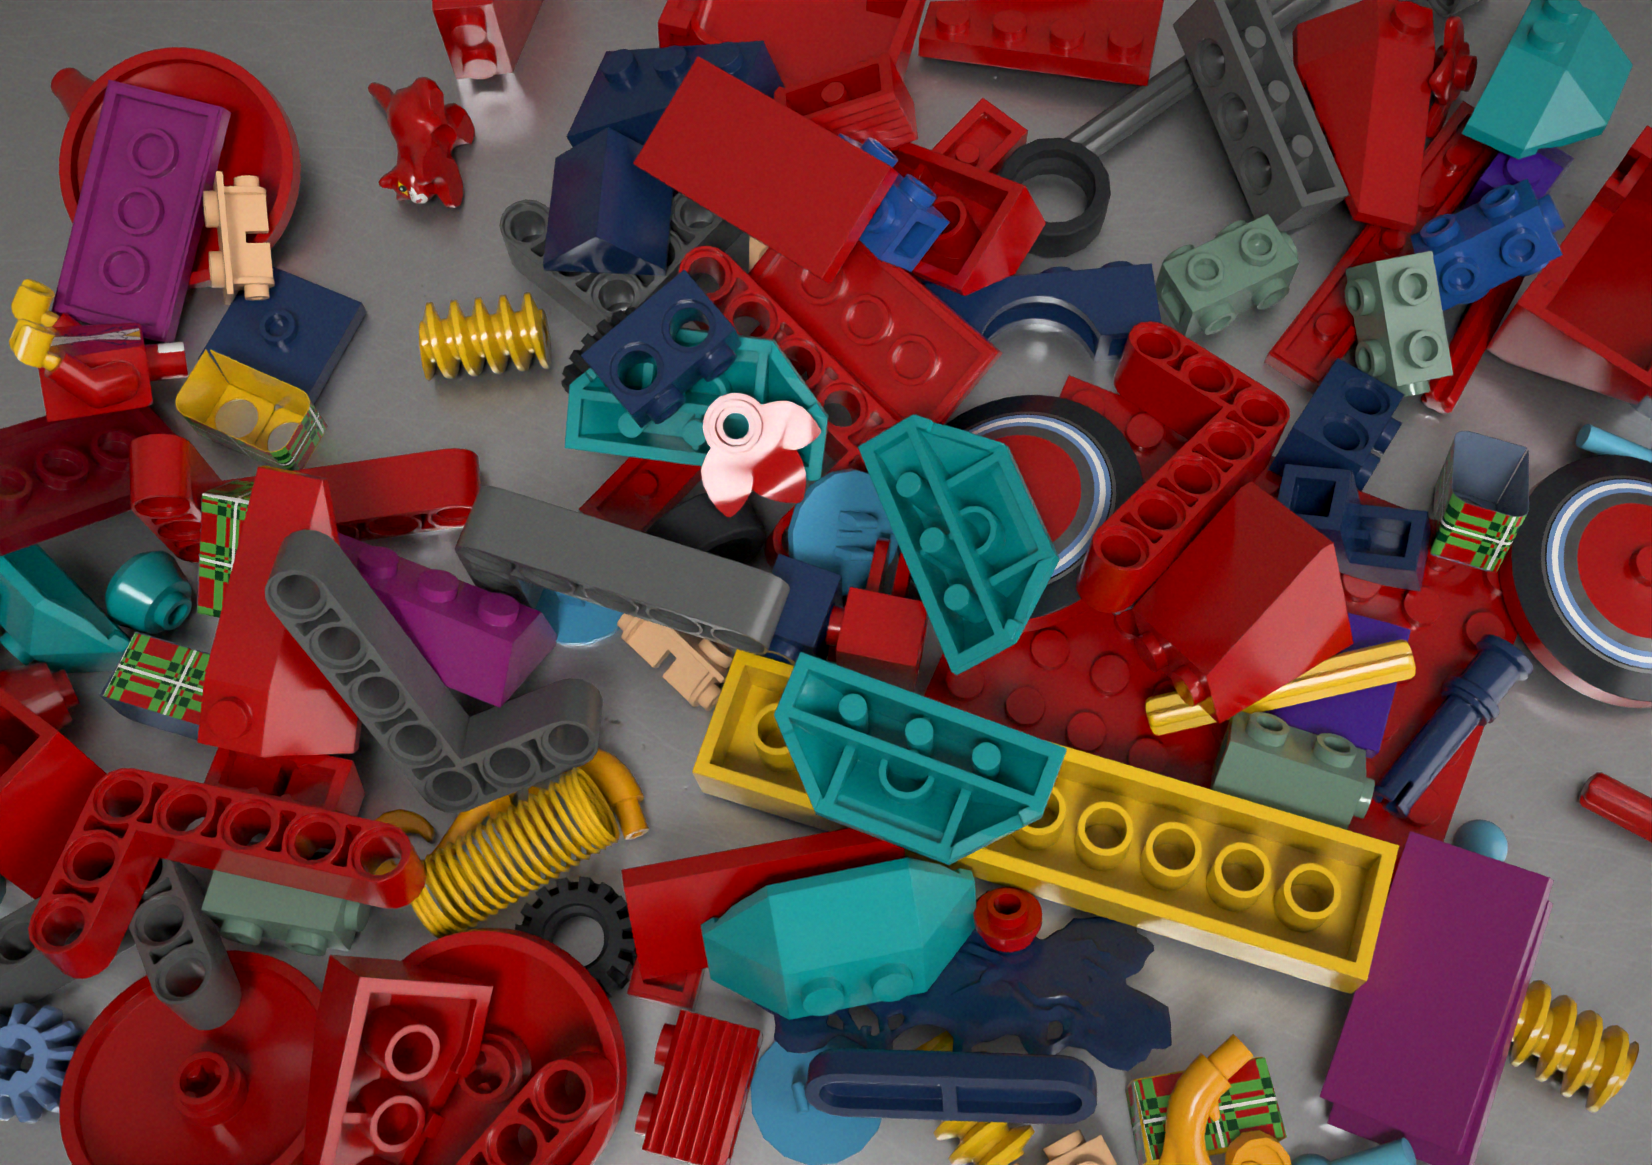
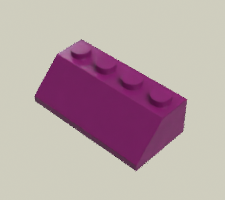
[338,532,557,708]

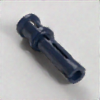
[1372,634,1533,819]

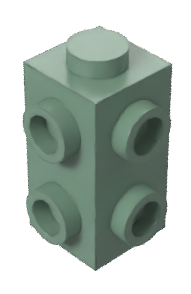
[1155,214,1300,338]
[1345,251,1453,397]
[1210,711,1375,830]
[201,842,371,956]

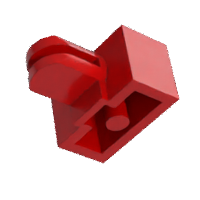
[826,537,929,693]

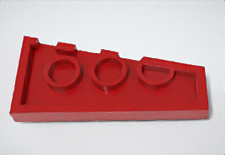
[918,0,1164,86]

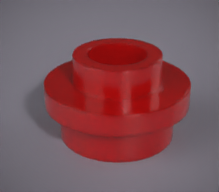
[973,887,1042,952]

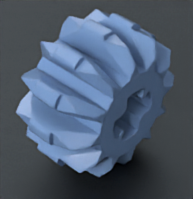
[0,1003,84,1123]

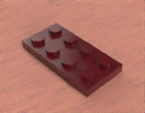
[0,406,176,556]

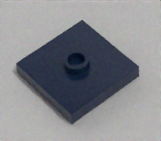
[198,266,367,404]

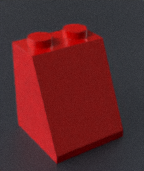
[432,0,543,79]
[1132,481,1354,724]
[0,687,141,899]

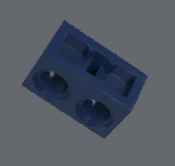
[581,270,741,428]
[1268,358,1405,492]
[756,554,843,666]

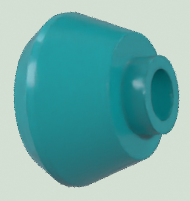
[105,551,192,634]

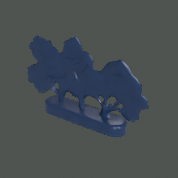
[752,890,1172,1125]

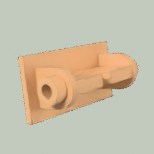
[203,171,275,305]
[617,613,735,711]

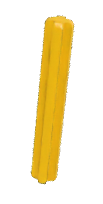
[1145,639,1416,735]

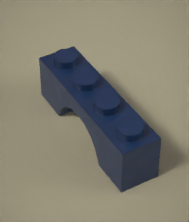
[922,261,1162,362]

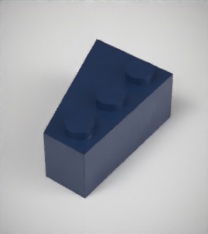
[566,41,785,147]

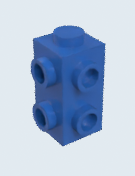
[838,133,949,272]
[1410,178,1565,311]

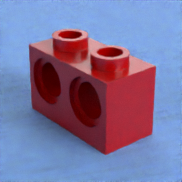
[204,747,365,850]

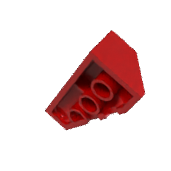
[1292,0,1435,233]
[892,142,1046,296]
[197,465,362,757]
[302,955,493,1165]

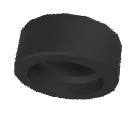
[999,138,1111,258]
[645,492,766,565]

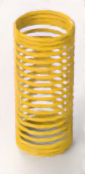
[411,767,620,939]

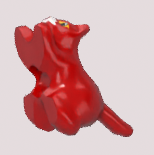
[368,77,475,209]

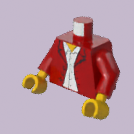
[9,279,188,422]

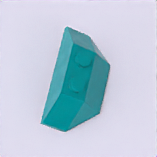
[1462,0,1633,159]
[564,327,829,481]
[858,414,1060,675]
[0,544,131,673]
[774,652,1067,865]
[701,858,976,1020]

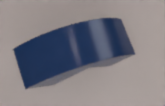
[1278,464,1432,591]

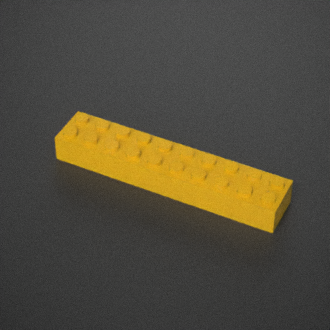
[692,649,1399,994]

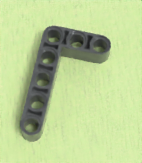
[499,193,743,332]
[455,486,791,654]
[265,529,603,813]
[0,858,242,1030]

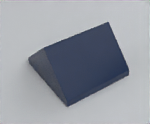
[543,127,674,276]

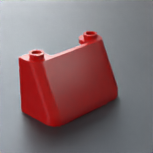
[658,0,926,88]
[1485,125,1652,405]

